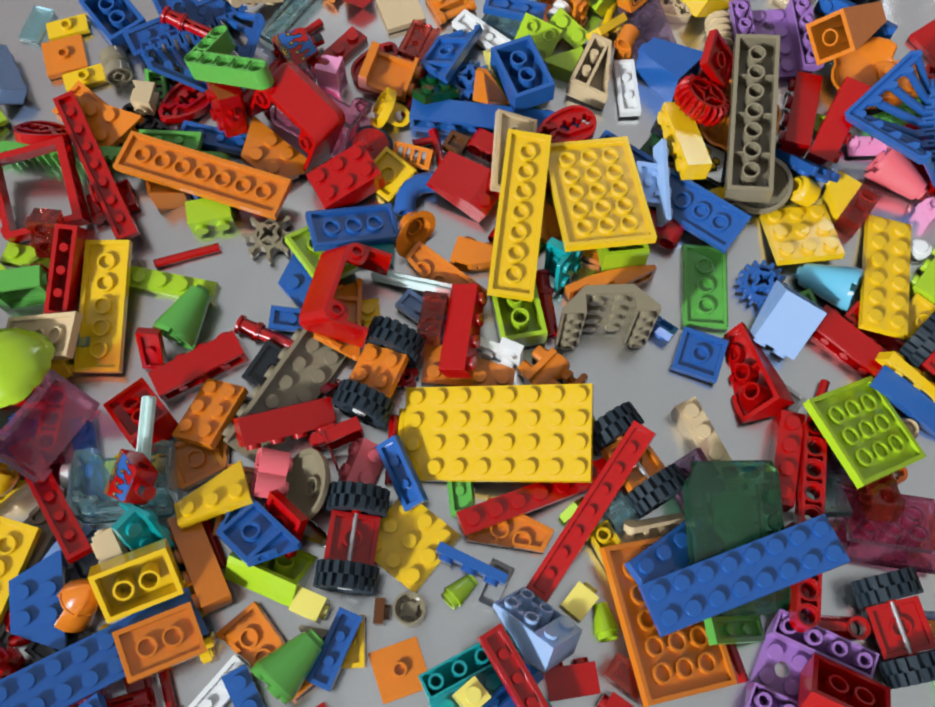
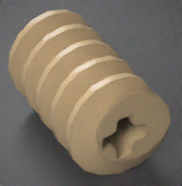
[704,10,734,52]

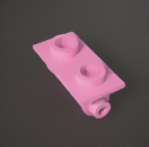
[846,135,890,157]

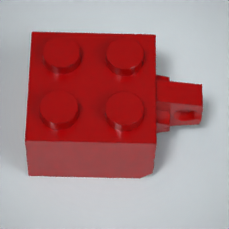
[205,82,250,138]

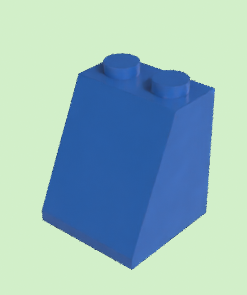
[635,37,703,102]

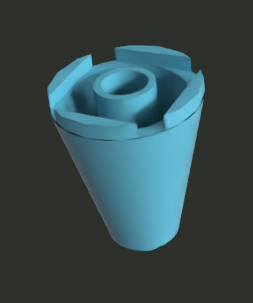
[795,263,864,312]

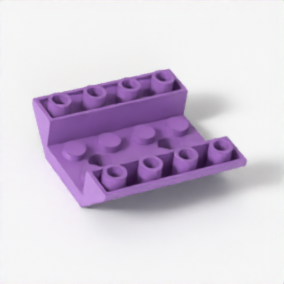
[729,0,825,82]
[745,609,880,707]

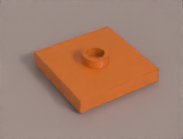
[41,34,89,80]
[368,636,427,705]

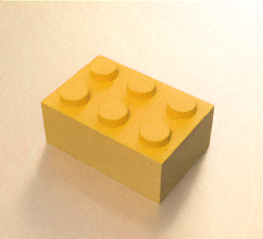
[87,538,184,624]

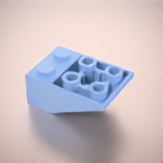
[493,587,583,673]

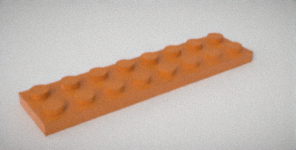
[113,130,293,220]

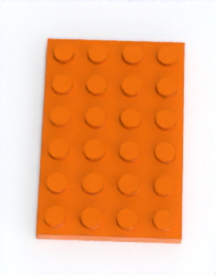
[600,537,738,707]

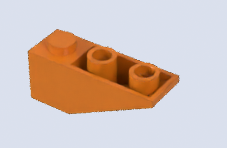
[450,236,493,274]

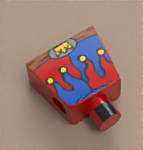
[272,27,325,71]
[104,449,158,505]

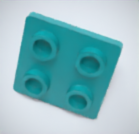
[544,237,585,293]
[111,501,174,551]

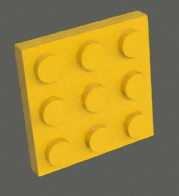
[759,204,845,266]
[375,498,461,593]

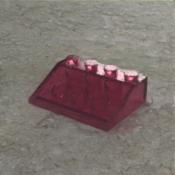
[834,484,935,575]

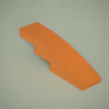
[564,265,657,302]

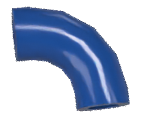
[394,171,436,217]

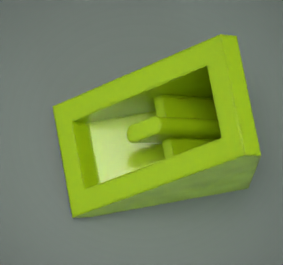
[544,47,584,83]

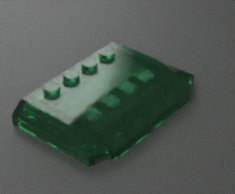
[683,460,791,617]

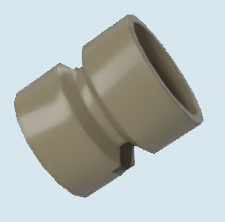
[99,45,133,86]
[393,591,427,628]

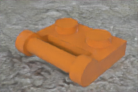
[425,0,477,25]

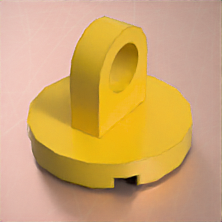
[370,87,410,129]

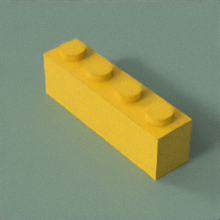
[657,102,713,180]

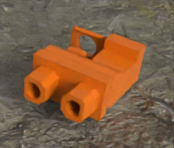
[517,345,588,385]

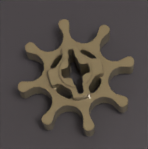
[242,215,294,264]

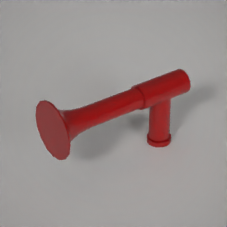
[412,128,444,166]

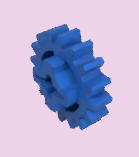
[449,59,491,102]
[736,260,788,308]

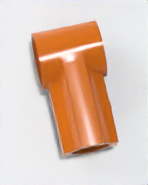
[613,24,640,60]

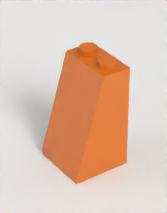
[805,1,887,66]

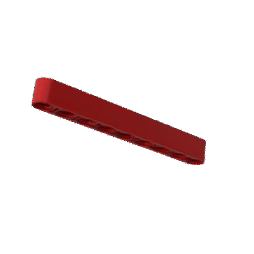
[789,416,827,632]

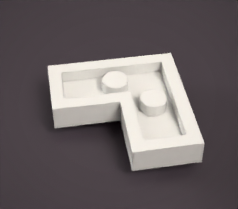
[477,336,524,368]

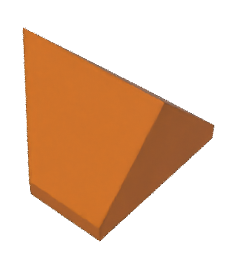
[472,67,509,105]
[145,180,191,214]

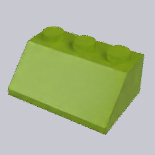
[224,549,318,607]

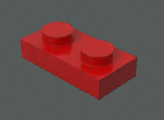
[135,327,168,369]

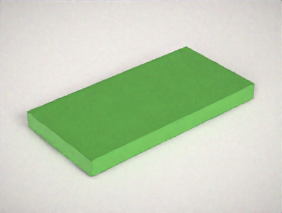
[681,244,728,331]

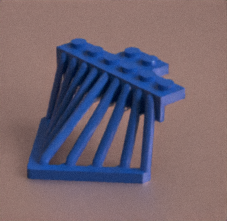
[122,0,265,93]
[845,50,935,188]

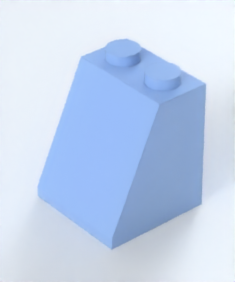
[750,280,827,360]

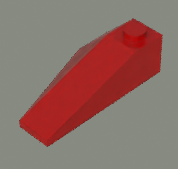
[724,322,795,424]

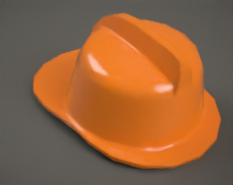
[396,211,436,258]

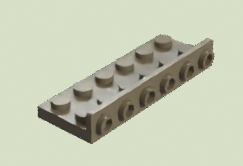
[222,327,346,463]

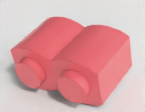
[250,447,293,499]

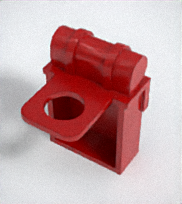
[85,179,140,225]
[309,416,364,471]

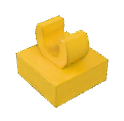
[199,631,217,664]

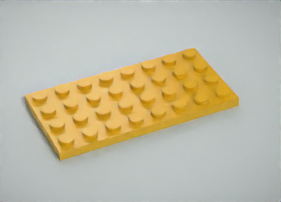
[403,383,594,483]

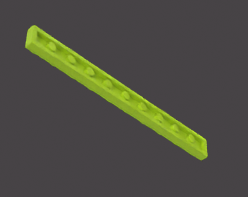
[0,242,219,306]

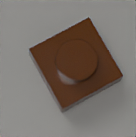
[442,129,470,156]
[373,597,391,626]

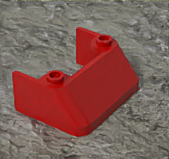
[248,61,345,172]
[299,243,393,348]

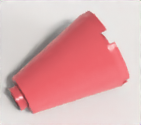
[863,146,927,200]

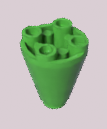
[250,629,325,705]

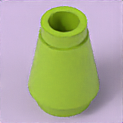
[441,574,478,610]
[593,602,619,642]

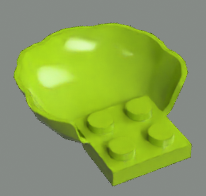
[0,327,56,408]

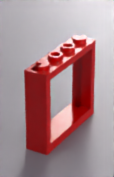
[0,136,91,244]

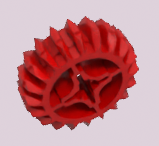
[673,74,730,126]

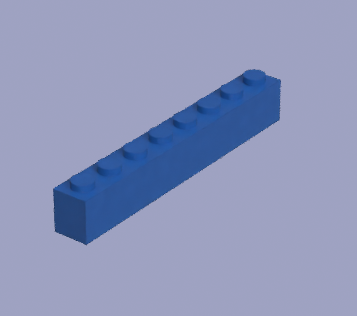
[409,98,579,136]

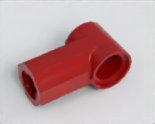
[817,615,871,641]

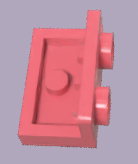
[338,438,383,485]

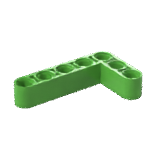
[184,25,275,90]

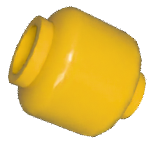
[789,175,821,207]

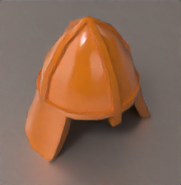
[54,578,99,633]

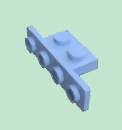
[636,138,673,227]

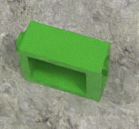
[0,265,48,311]

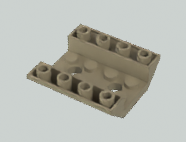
[555,284,661,350]

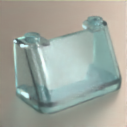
[66,440,178,525]

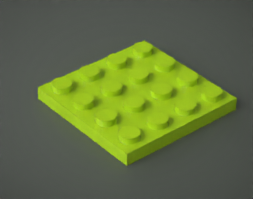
[803,375,927,489]

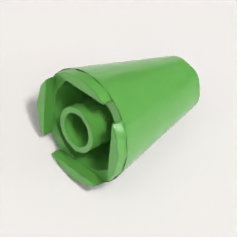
[153,284,211,350]

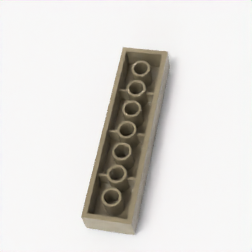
[724,34,781,203]

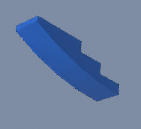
[869,365,935,438]

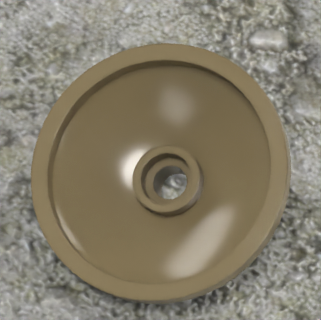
[731,157,793,214]
[286,448,330,520]

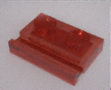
[397,19,441,61]

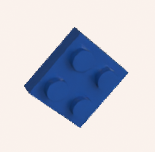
[670,326,729,384]

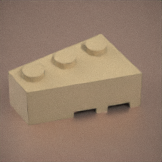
[565,33,612,111]

